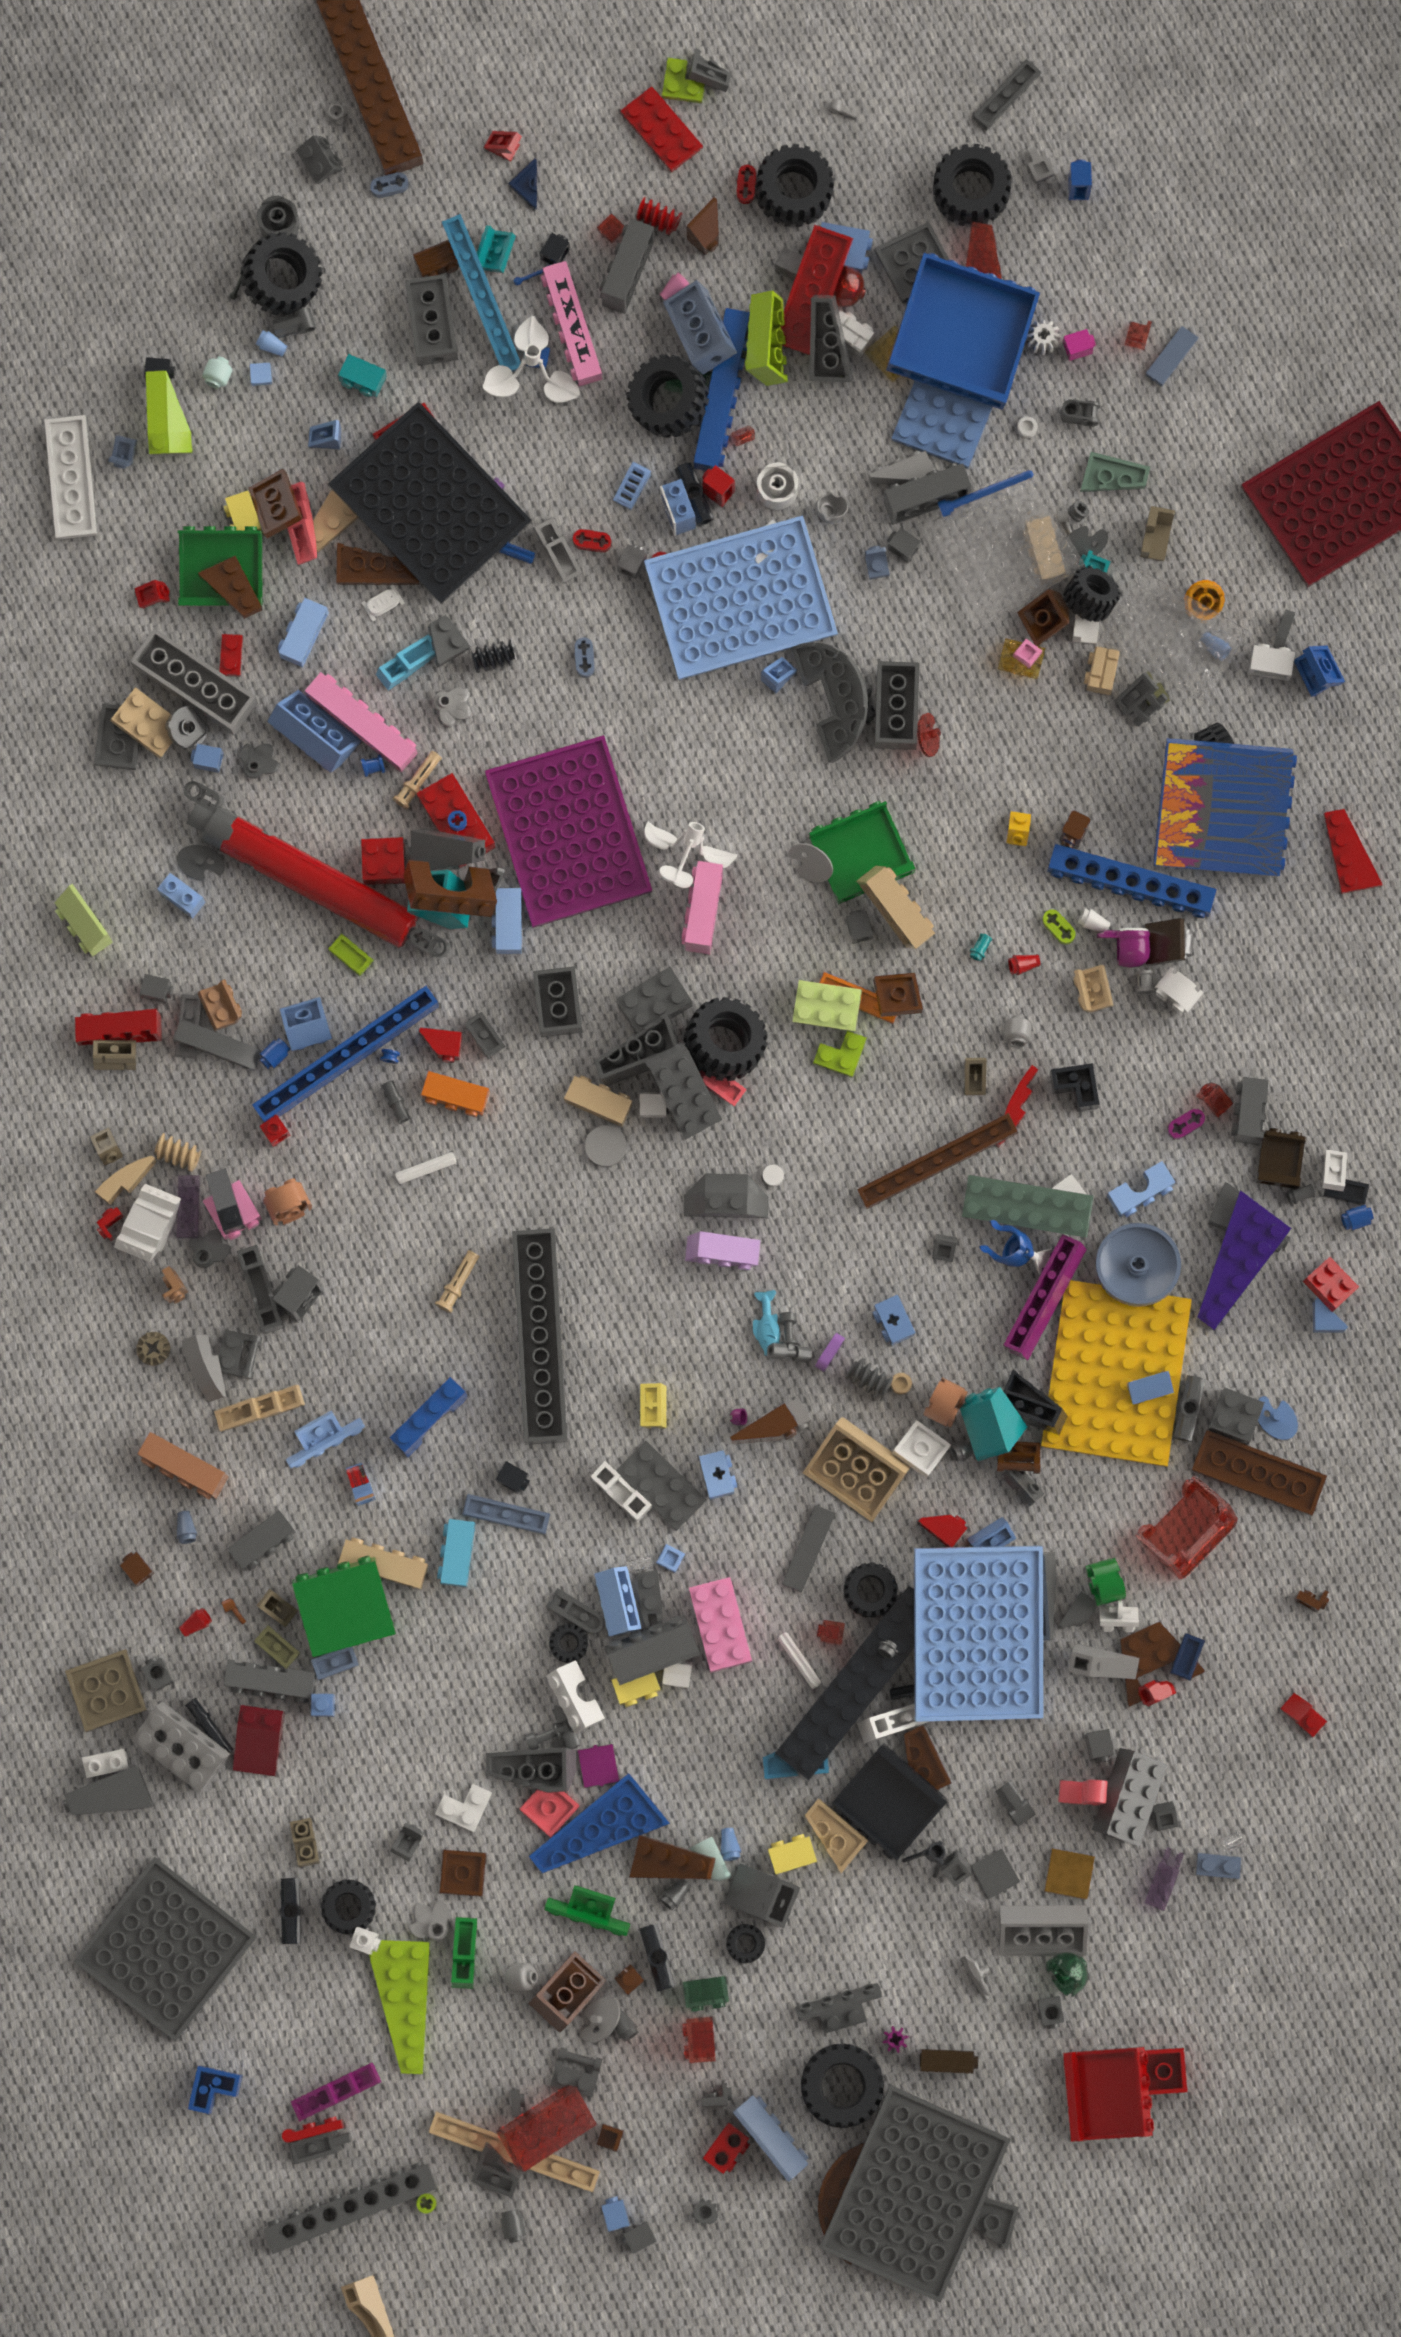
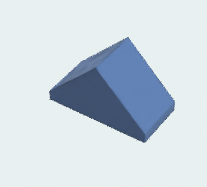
[308,420,342,449]
[761,657,797,693]
[1312,1297,1348,1333]

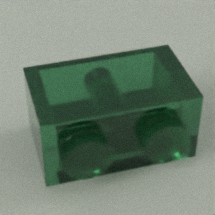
[683,1976,729,2012]

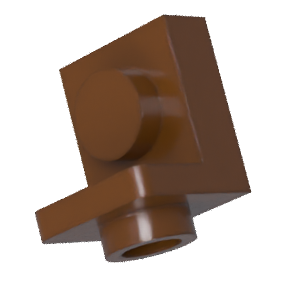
[1294,1590,1329,1612]

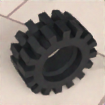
[549,1623,588,1663]
[726,1924,765,1963]

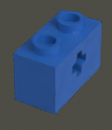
[1068,160,1092,200]

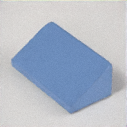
[1127,1371,1174,1405]
[967,1517,1017,1547]

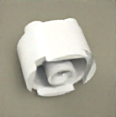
[757,463,798,510]
[1155,967,1203,1015]

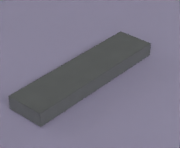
[972,59,1041,131]
[782,1505,835,1592]

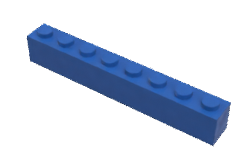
[694,308,750,471]

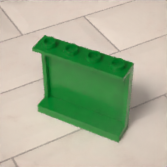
[177,526,263,606]
[809,801,916,905]
[292,1556,396,1657]

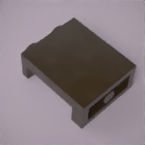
[1256,1128,1307,1189]

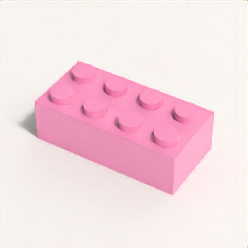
[681,861,723,954]
[689,1577,752,1673]

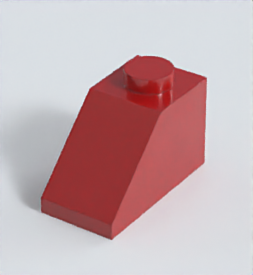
[419,1027,463,1063]
[918,1514,967,1548]

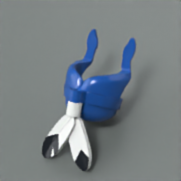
[979,1220,1054,1275]

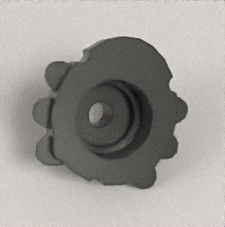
[691,2198,718,2227]

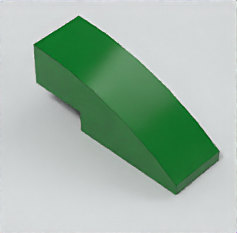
[451,1917,478,1989]

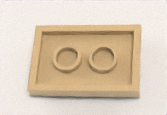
[110,687,185,759]

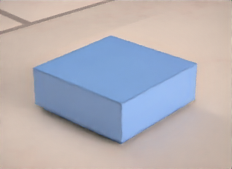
[250,362,272,386]
[656,1544,685,1573]

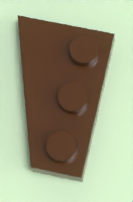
[198,556,263,619]
[904,1725,952,1790]

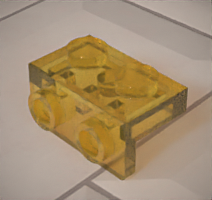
[998,638,1046,679]

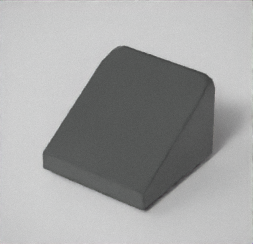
[932,1234,957,1262]
[1152,1801,1179,1831]

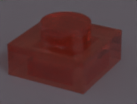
[597,213,624,243]

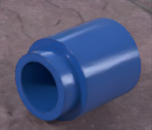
[260,1038,291,1069]
[1341,1204,1374,1231]

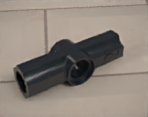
[674,462,714,526]
[280,1878,301,1944]
[639,1923,676,1992]

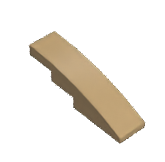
[214,1385,305,1432]

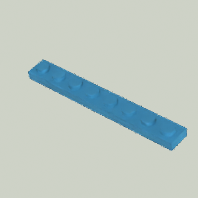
[442,214,521,372]

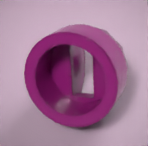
[730,1408,747,1426]

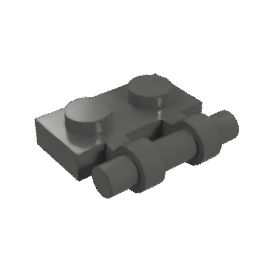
[1115,673,1168,727]

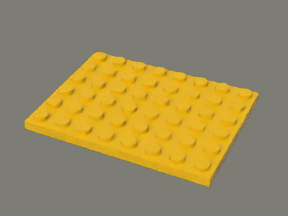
[1041,1280,1192,1467]

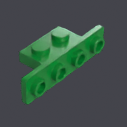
[544,1885,631,1936]

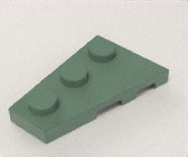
[1080,452,1151,492]

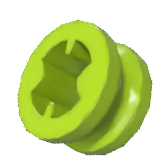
[416,2193,436,2213]

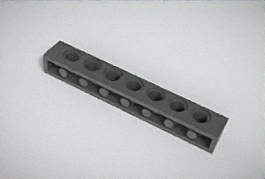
[264,2161,438,2254]

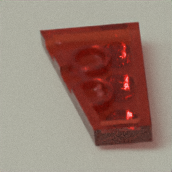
[965,222,1002,279]

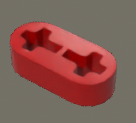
[736,164,756,204]
[573,529,612,553]

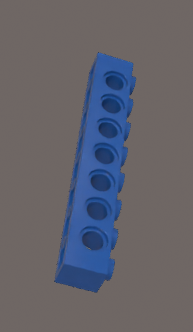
[1047,844,1217,918]

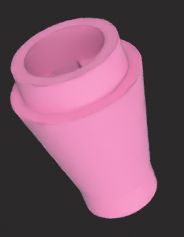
[659,272,689,300]

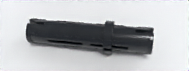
[185,1698,234,1753]

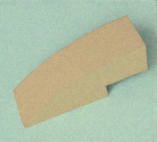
[95,1155,157,1205]

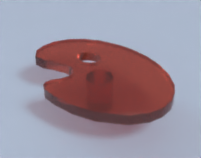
[917,713,941,757]

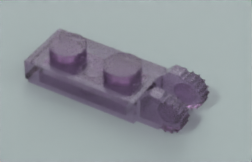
[1144,1847,1184,1911]

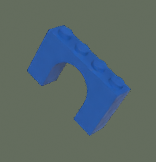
[389,1377,468,1458]

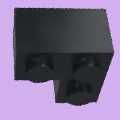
[1049,1063,1100,1112]

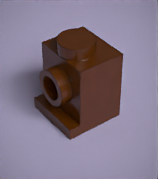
[614,1964,645,1995]

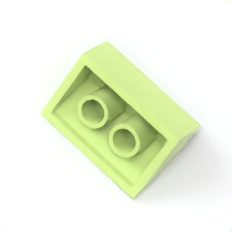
[54,884,113,957]

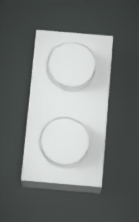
[1322,1150,1347,1191]

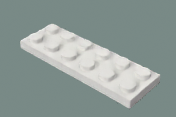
[44,415,97,540]

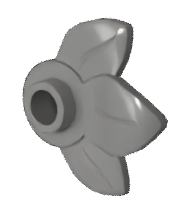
[433,688,472,727]
[409,1900,449,1941]

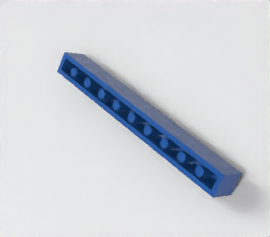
[252,986,439,1122]

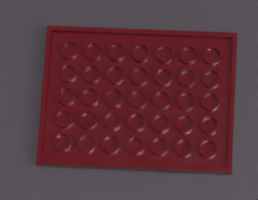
[1240,401,1401,588]

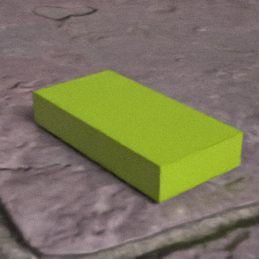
[328,933,374,976]

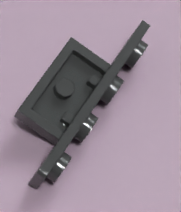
[795,1983,882,2033]

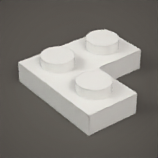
[435,1784,492,1833]

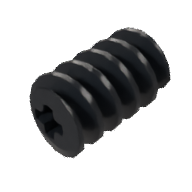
[471,639,516,673]

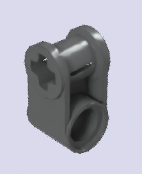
[1060,399,1100,426]

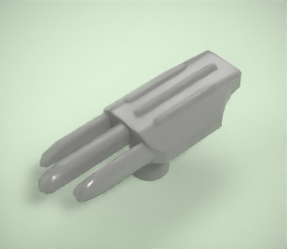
[961,1955,990,2001]

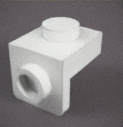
[350,1927,381,1955]

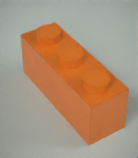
[421,1071,490,1117]

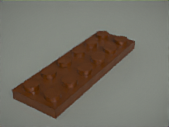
[1191,1430,1327,1516]

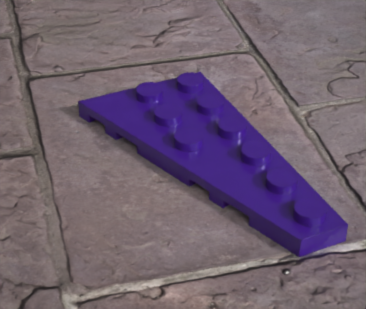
[1197,1190,1292,1330]

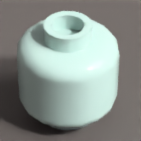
[202,356,233,389]

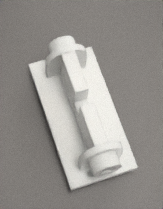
[82,1749,129,1778]

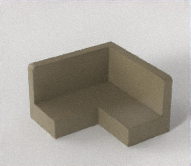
[1140,506,1175,561]

